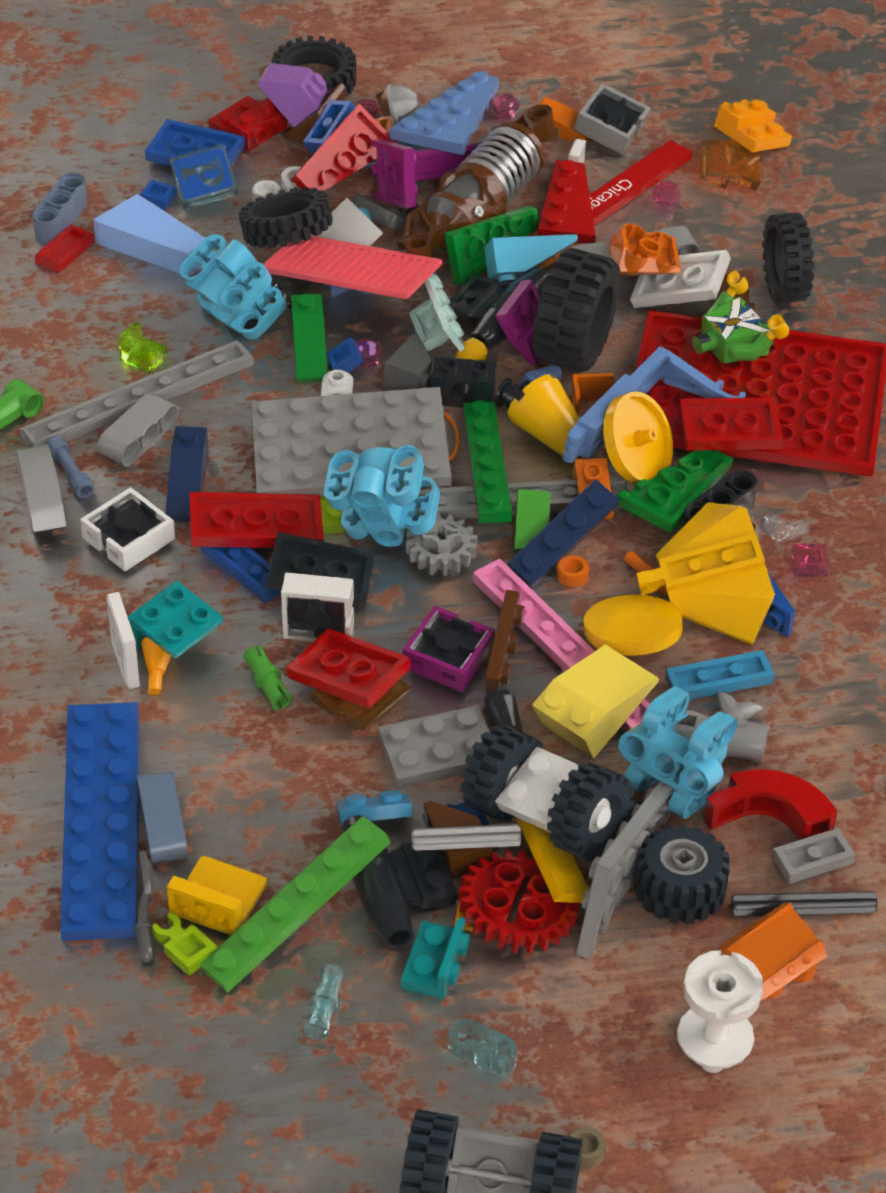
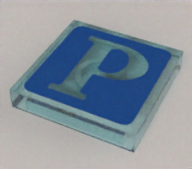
[169,143,239,210]

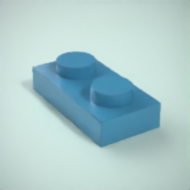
[336,790,413,824]

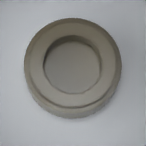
[569,1127,606,1169]

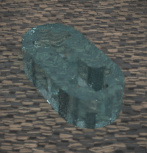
[448,1018,517,1075]

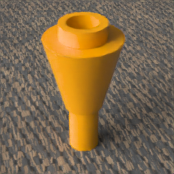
[141,637,171,695]

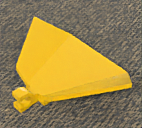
[636,502,775,646]

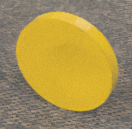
[603,392,673,485]
[583,595,683,656]

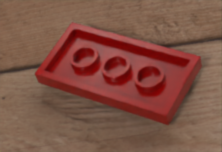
[189,492,324,548]

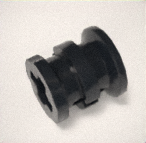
[495,378,525,410]

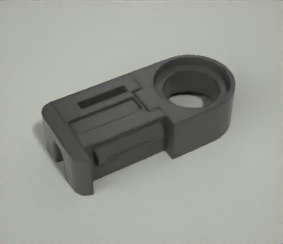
[352,194,408,231]

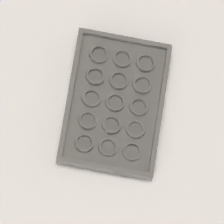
[252,387,452,496]

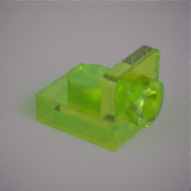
[118,321,168,373]

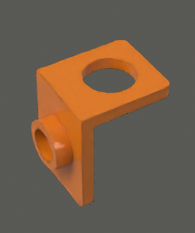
[571,373,614,416]

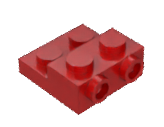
[208,95,288,152]

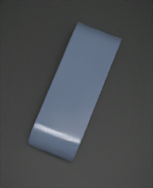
[32,173,88,245]
[137,771,188,864]

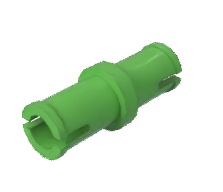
[243,645,292,710]

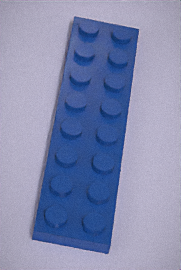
[61,702,139,941]

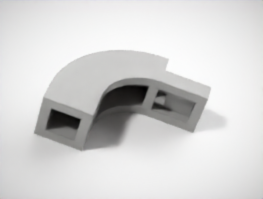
[16,444,66,532]

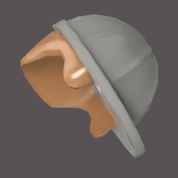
[376,83,420,125]

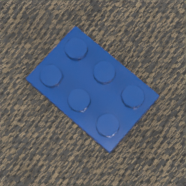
[145,119,245,178]

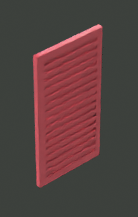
[264,236,442,299]

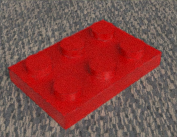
[679,397,783,451]
[286,628,411,709]

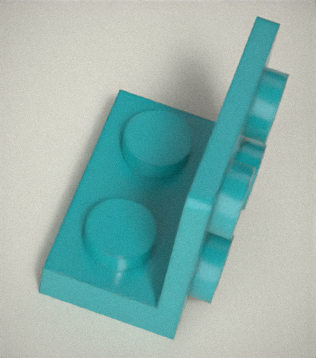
[127,580,223,658]

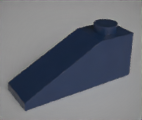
[165,426,209,522]

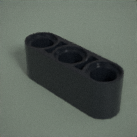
[683,470,758,527]

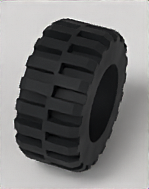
[532,248,621,372]

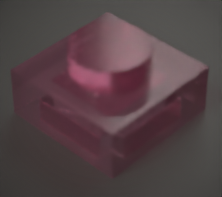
[791,544,829,577]

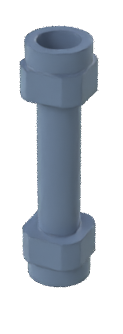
[46,436,95,498]

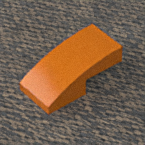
[539,97,588,142]

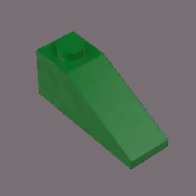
[291,294,327,383]

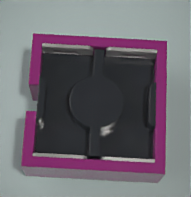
[402,606,495,692]

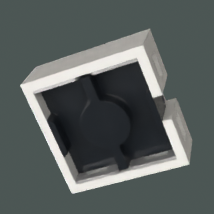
[80,487,175,572]
[281,573,354,642]

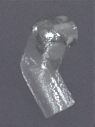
[759,515,810,542]

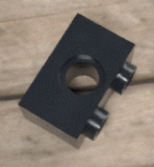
[431,356,497,408]

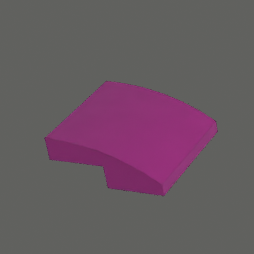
[495,280,540,365]

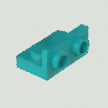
[401,917,471,999]

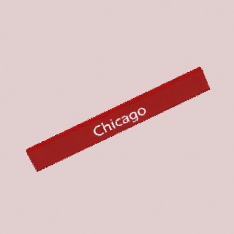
[529,140,692,236]

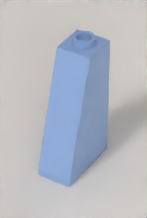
[93,194,209,276]

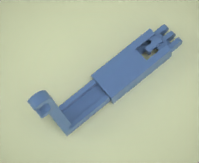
[562,346,746,463]

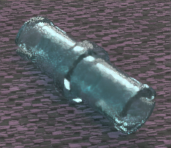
[304,964,345,1040]

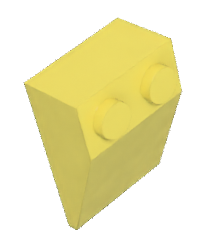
[532,645,659,759]

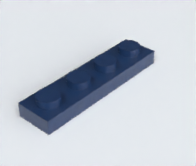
[507,479,620,589]

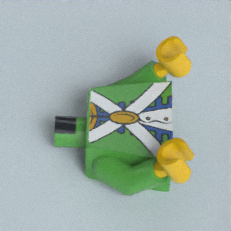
[692,271,789,363]

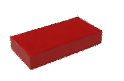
[35,224,95,273]

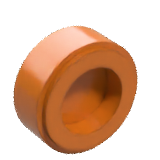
[556,555,589,587]

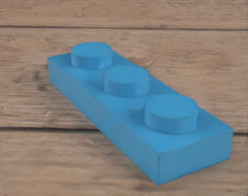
[665,650,775,700]

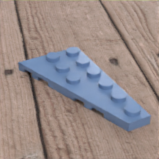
[389,71,499,155]

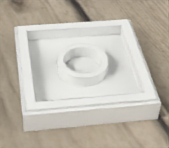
[106,592,140,689]

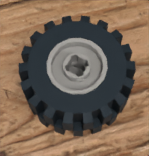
[634,825,730,924]

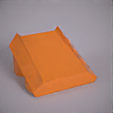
[609,223,681,276]
[719,902,827,1002]

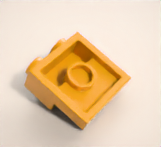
[714,99,793,152]

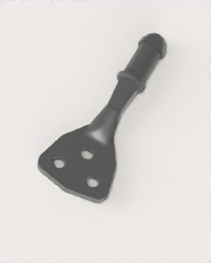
[134,850,153,963]

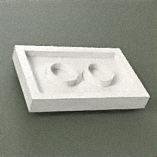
[630,250,731,308]

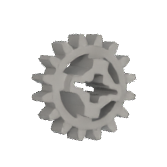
[406,514,477,576]

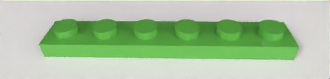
[199,816,391,993]

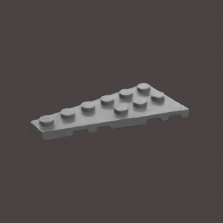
[576,779,674,960]

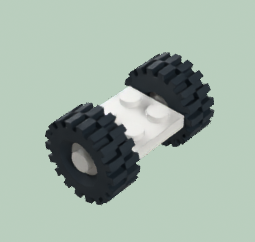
[460,725,635,862]

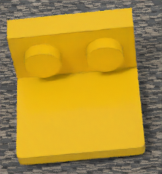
[167,856,267,935]

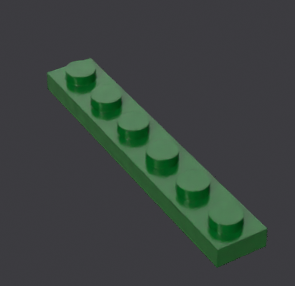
[463,400,512,523]

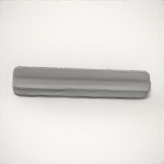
[412,824,521,851]

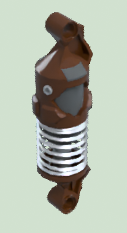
[397,104,556,258]

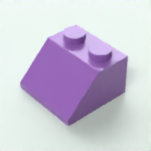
[257,63,327,127]

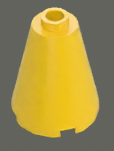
[507,375,584,460]

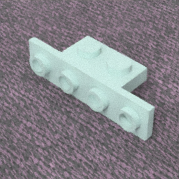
[409,273,465,352]

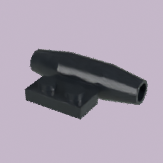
[449,267,548,351]
[341,815,458,948]

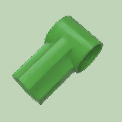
[0,379,44,429]

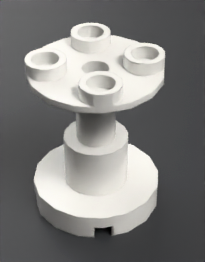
[676,951,763,1073]

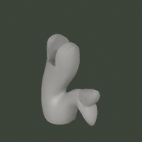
[675,692,769,764]

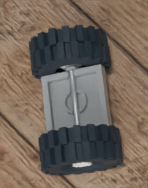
[399,1109,583,1193]

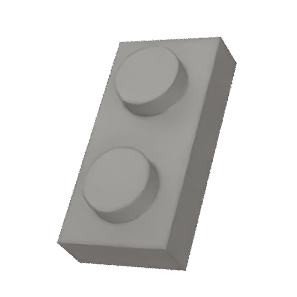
[772,828,856,884]

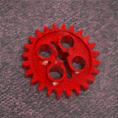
[458,850,580,954]

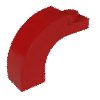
[704,769,838,840]

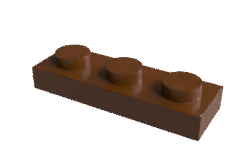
[485,589,525,695]

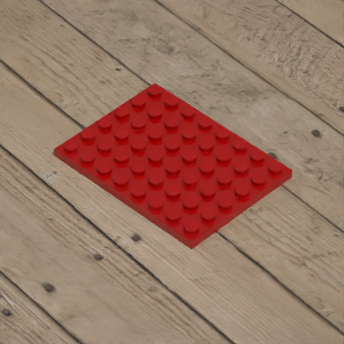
[635,310,886,477]

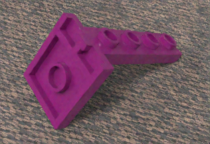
[371,139,481,208]

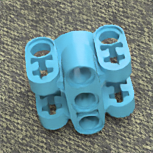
[180,234,287,339]
[324,445,440,547]
[618,686,738,819]

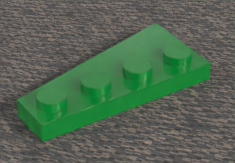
[444,205,539,287]
[616,450,733,533]

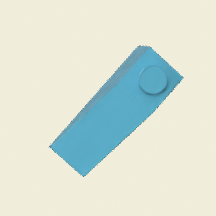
[484,234,578,284]

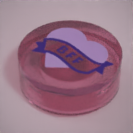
[356,338,382,367]

